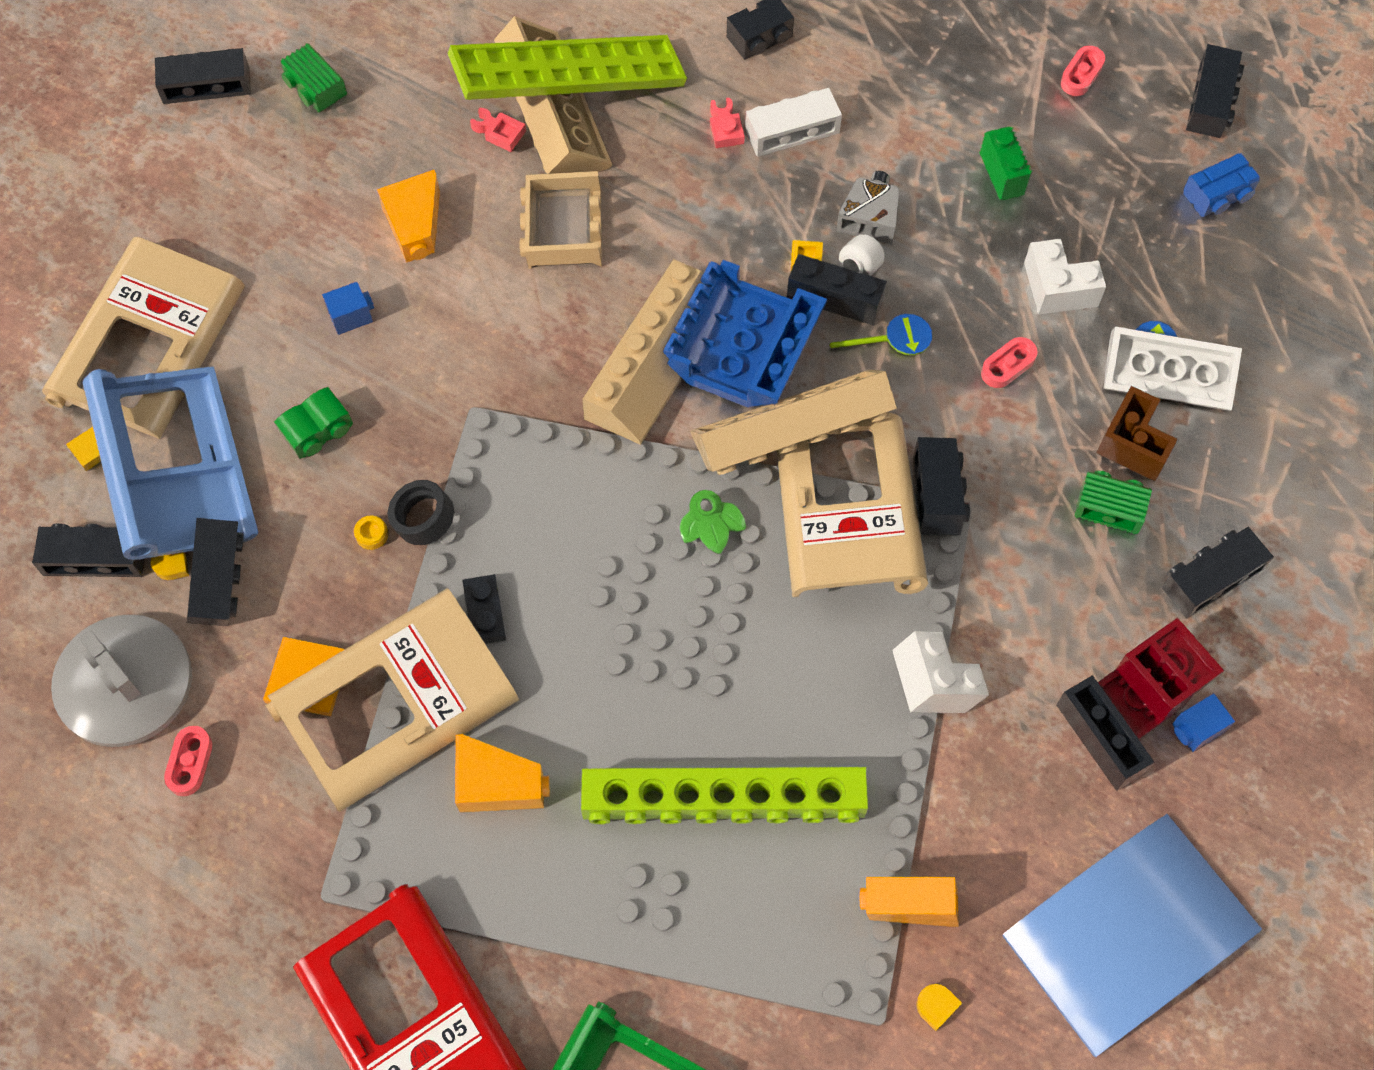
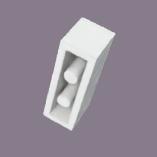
[745,88,842,157]

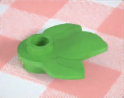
[680,490,746,554]

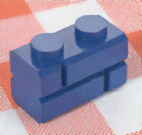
[1183,153,1260,217]

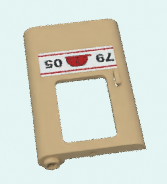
[42,237,245,439]
[777,412,928,597]
[265,588,519,812]

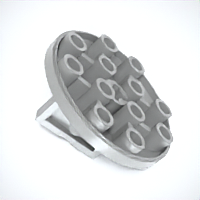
[51,615,192,747]

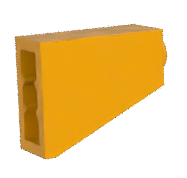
[377,170,440,263]
[455,734,550,813]
[860,877,959,927]

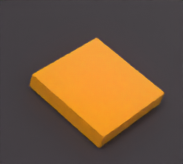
[263,637,345,717]

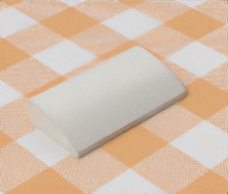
[1104,327,1242,411]

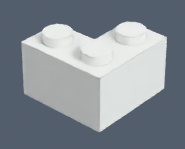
[1024,239,1106,315]
[892,631,989,713]

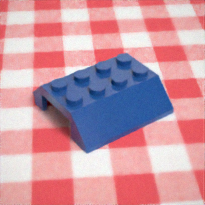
[663,260,827,407]

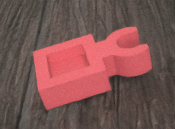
[710,98,745,148]
[470,108,526,152]

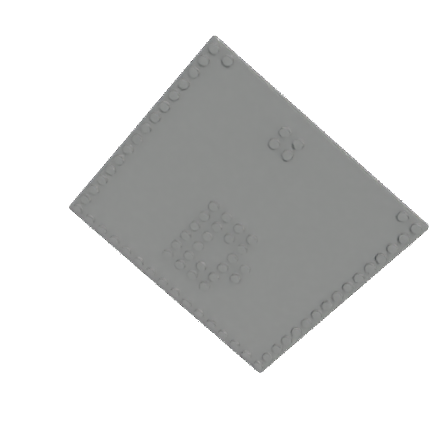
[321,407,972,1026]

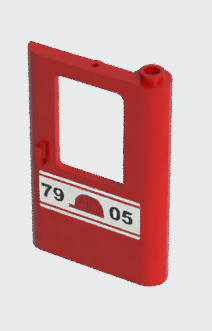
[293,884,527,1070]

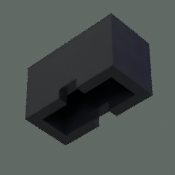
[726,0,794,60]

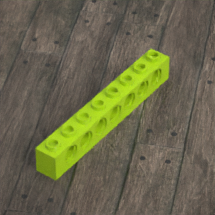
[581,767,868,825]

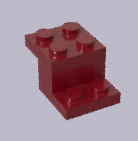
[1098,617,1224,740]

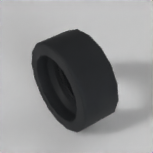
[387,480,455,545]

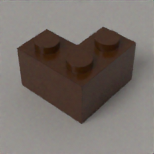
[1096,386,1178,481]

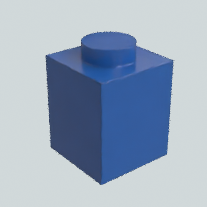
[322,282,374,335]
[1172,693,1235,752]

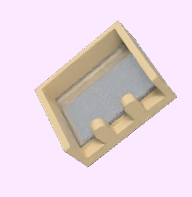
[519,171,602,269]

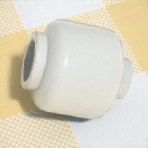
[839,234,885,276]

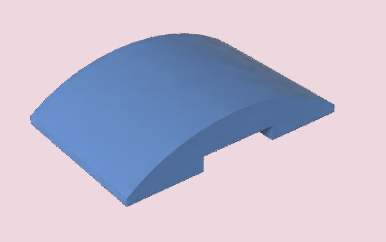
[1002,814,1262,1057]

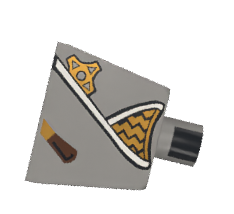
[836,171,899,245]

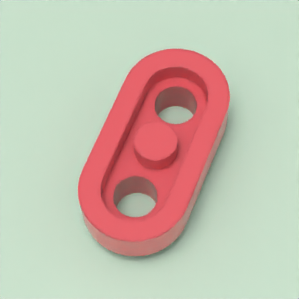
[1061,46,1105,96]
[981,337,1038,388]
[164,726,212,796]

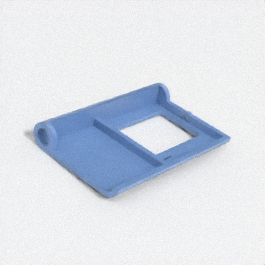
[83,366,258,560]

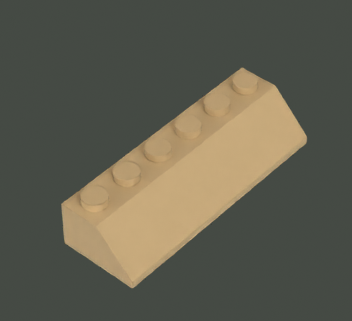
[494,16,612,174]
[582,259,703,445]
[690,370,897,475]

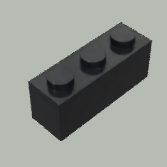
[1186,44,1245,138]
[155,48,251,104]
[786,254,887,326]
[913,437,970,535]
[186,518,244,626]
[32,523,145,577]
[1162,526,1274,619]
[1056,675,1155,791]

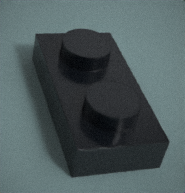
[462,574,506,644]

